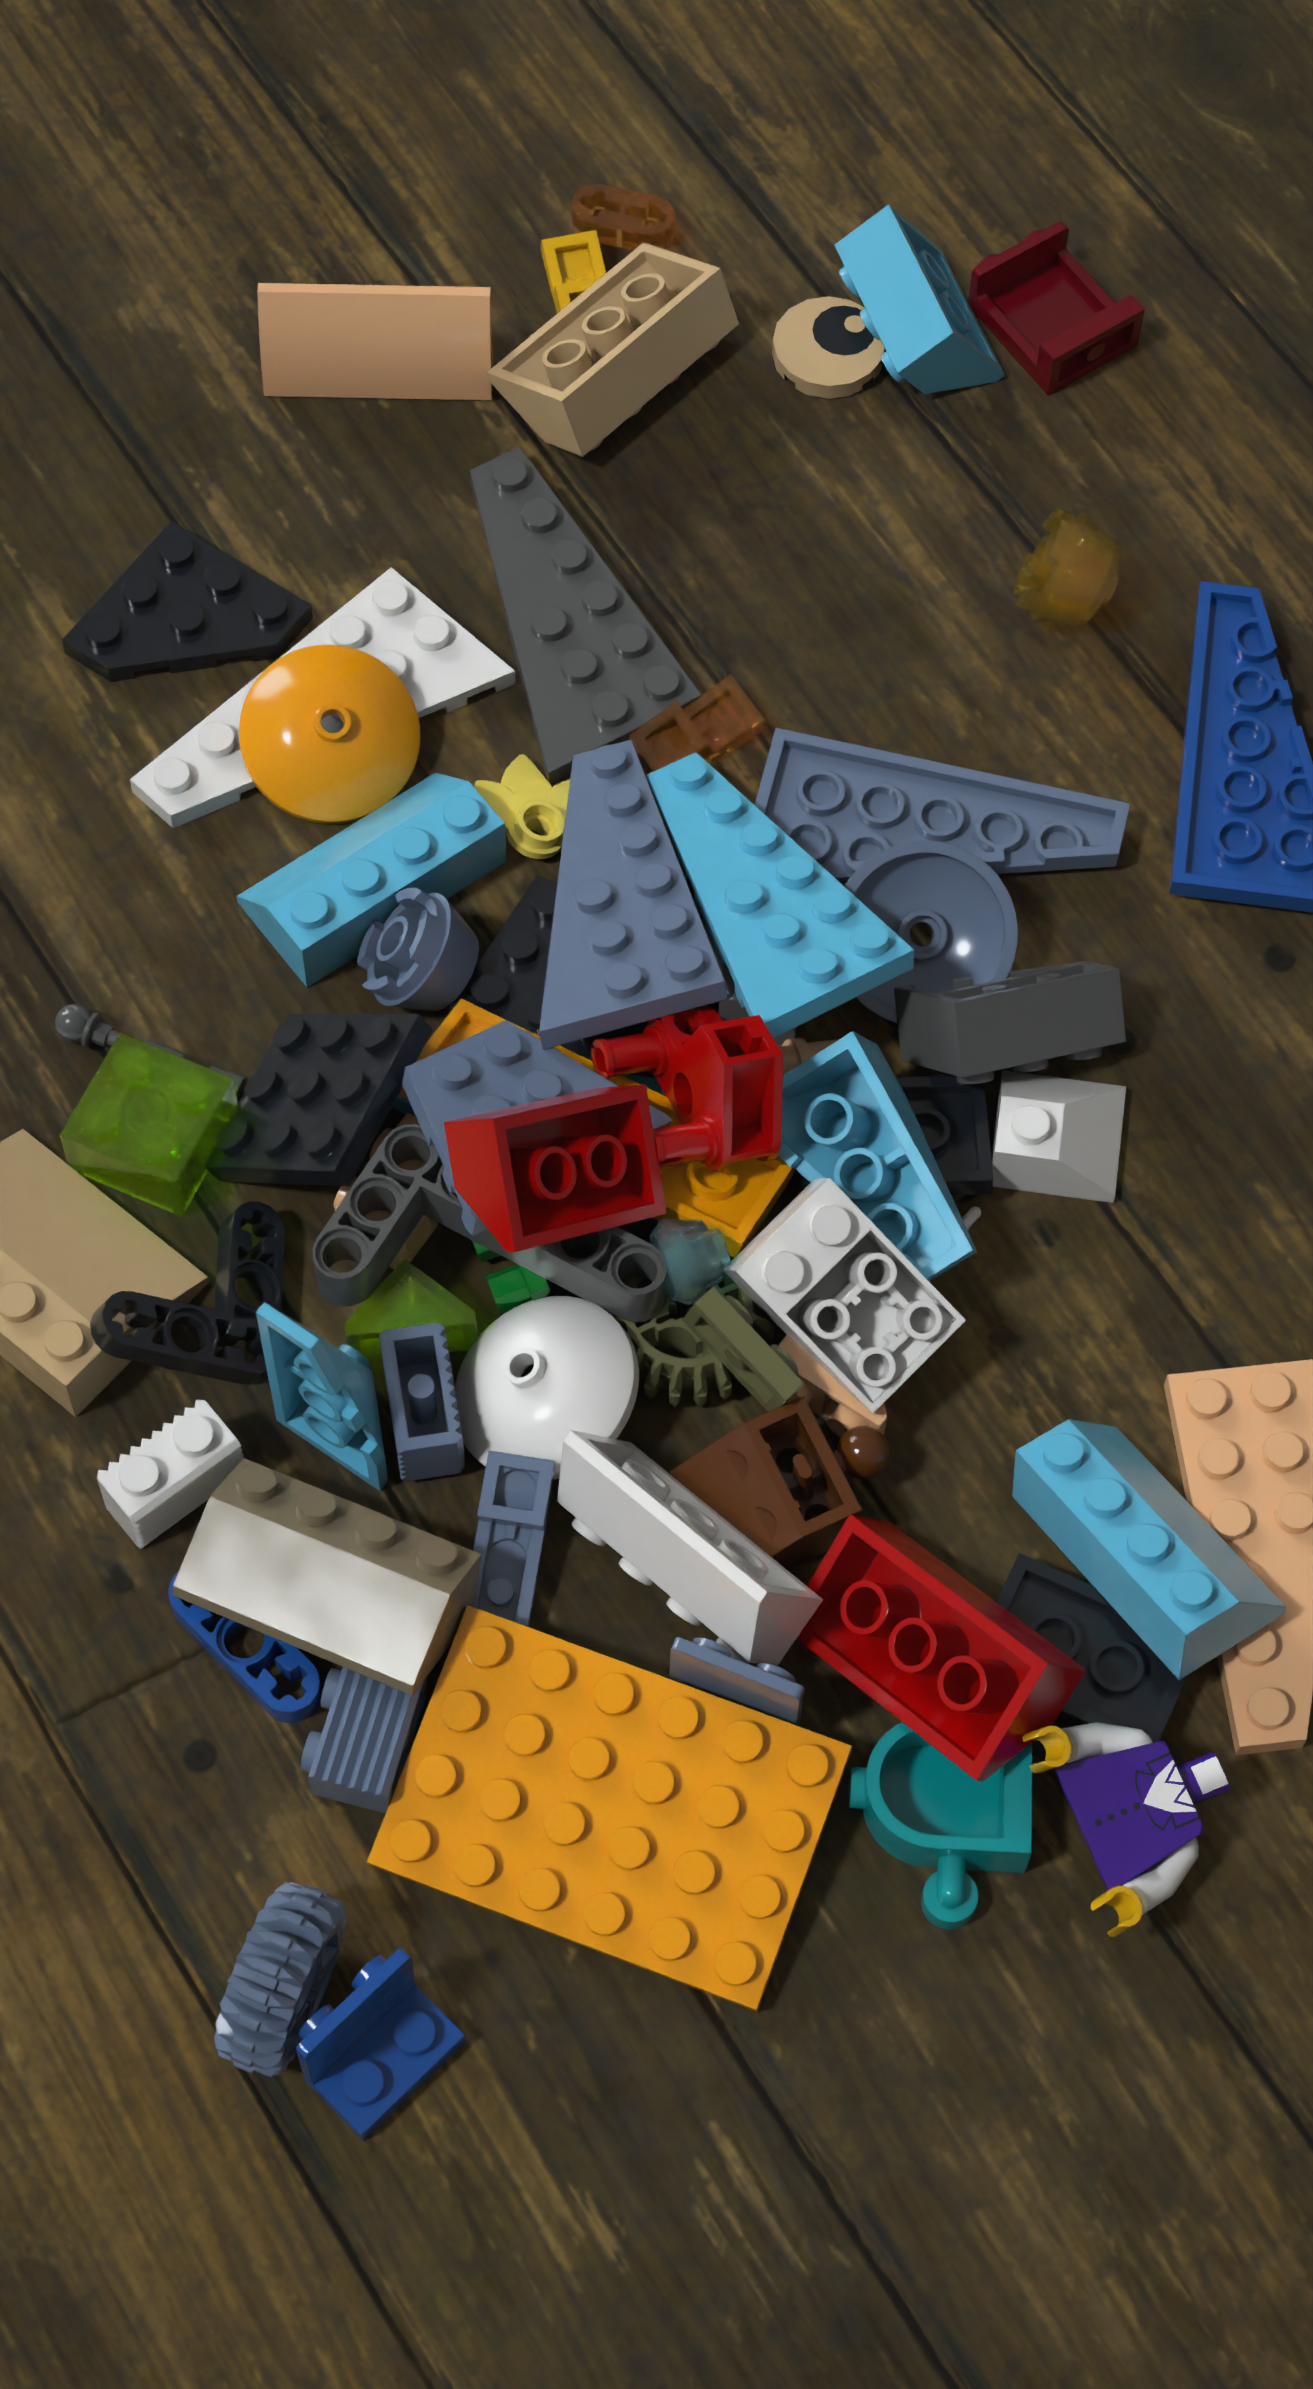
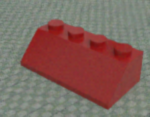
[796,1514,1086,1782]

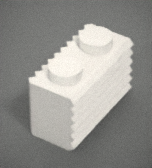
[97,1400,243,1549]

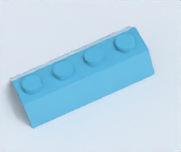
[236,773,507,988]
[1012,1419,1286,1680]

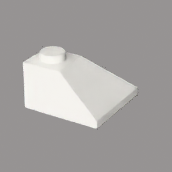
[991,1070,1126,1203]

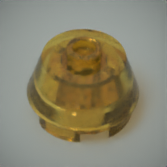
[1013,507,1120,625]

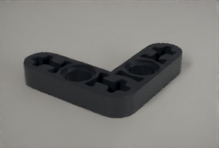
[90,1201,285,1384]

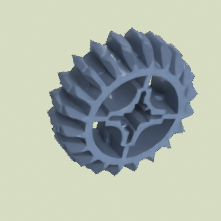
[214,1882,347,2077]

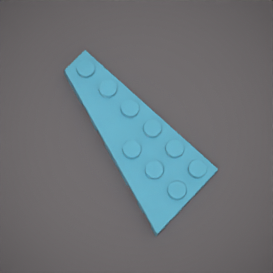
[646,752,914,1038]

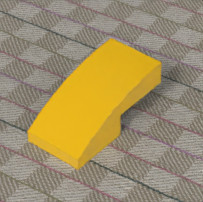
[540,230,606,313]

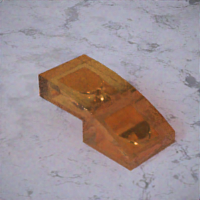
[628,675,768,772]

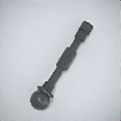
[55,1004,247,1101]

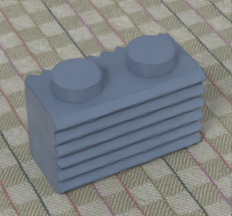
[379,1322,465,1481]
[300,1667,429,1814]

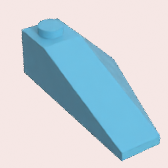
[778,1031,977,1281]
[256,1302,388,1491]

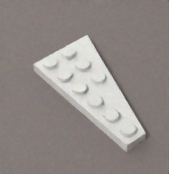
[130,567,516,828]

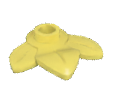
[474,754,570,859]

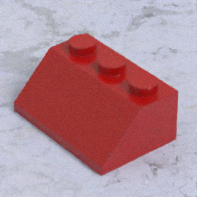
[444,1084,667,1252]

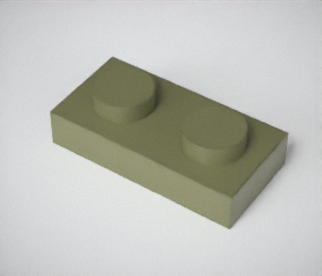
[682,1286,804,1412]

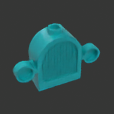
[849,1722,1032,1930]

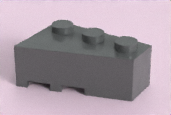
[894,961,1126,1084]

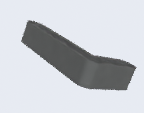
[312,1124,667,1322]

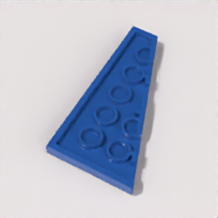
[1169,581,1313,912]

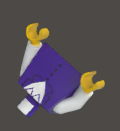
[1022,1722,1230,1937]

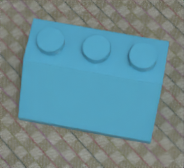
[834,204,1005,394]

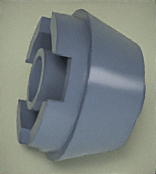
[357,888,479,1011]

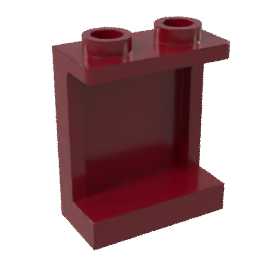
[968,221,1145,395]

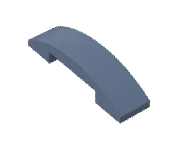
[473,1450,555,1627]

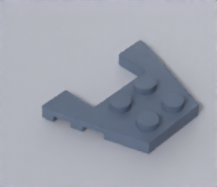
[402,1020,673,1236]

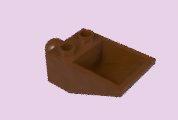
[668,1396,889,1570]

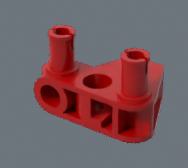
[591,1005,783,1171]

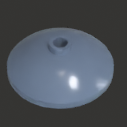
[844,840,1018,1023]

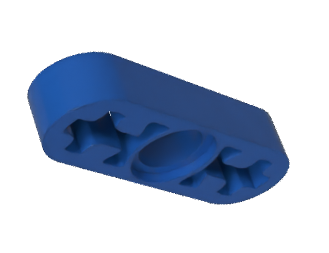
[168,1571,322,1723]

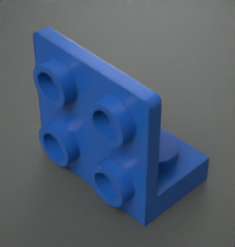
[296,1947,466,2141]

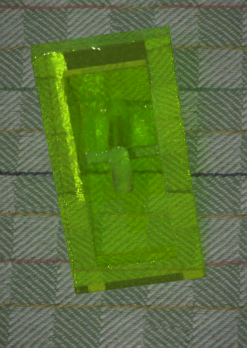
[345,1259,478,1360]

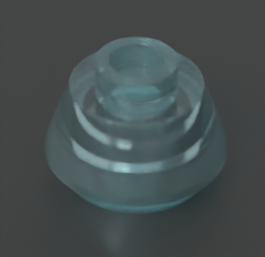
[650,1219,730,1305]

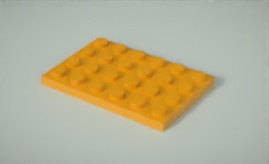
[367,1605,852,2012]

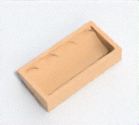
[257,283,493,400]

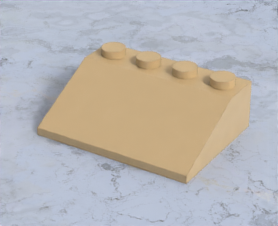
[0,1129,209,1417]

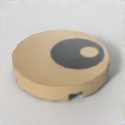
[772,296,885,399]

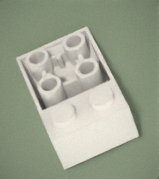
[723,1178,966,1413]

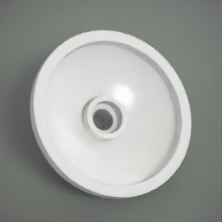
[455,1296,639,1480]

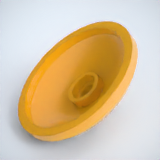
[239,645,421,824]

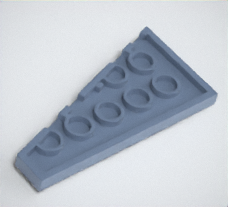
[755,728,1130,884]
[539,740,727,1049]

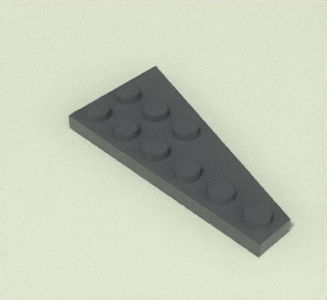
[470,446,702,785]

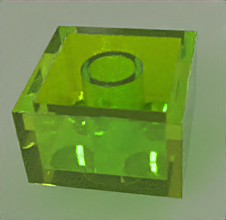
[60,1033,238,1217]

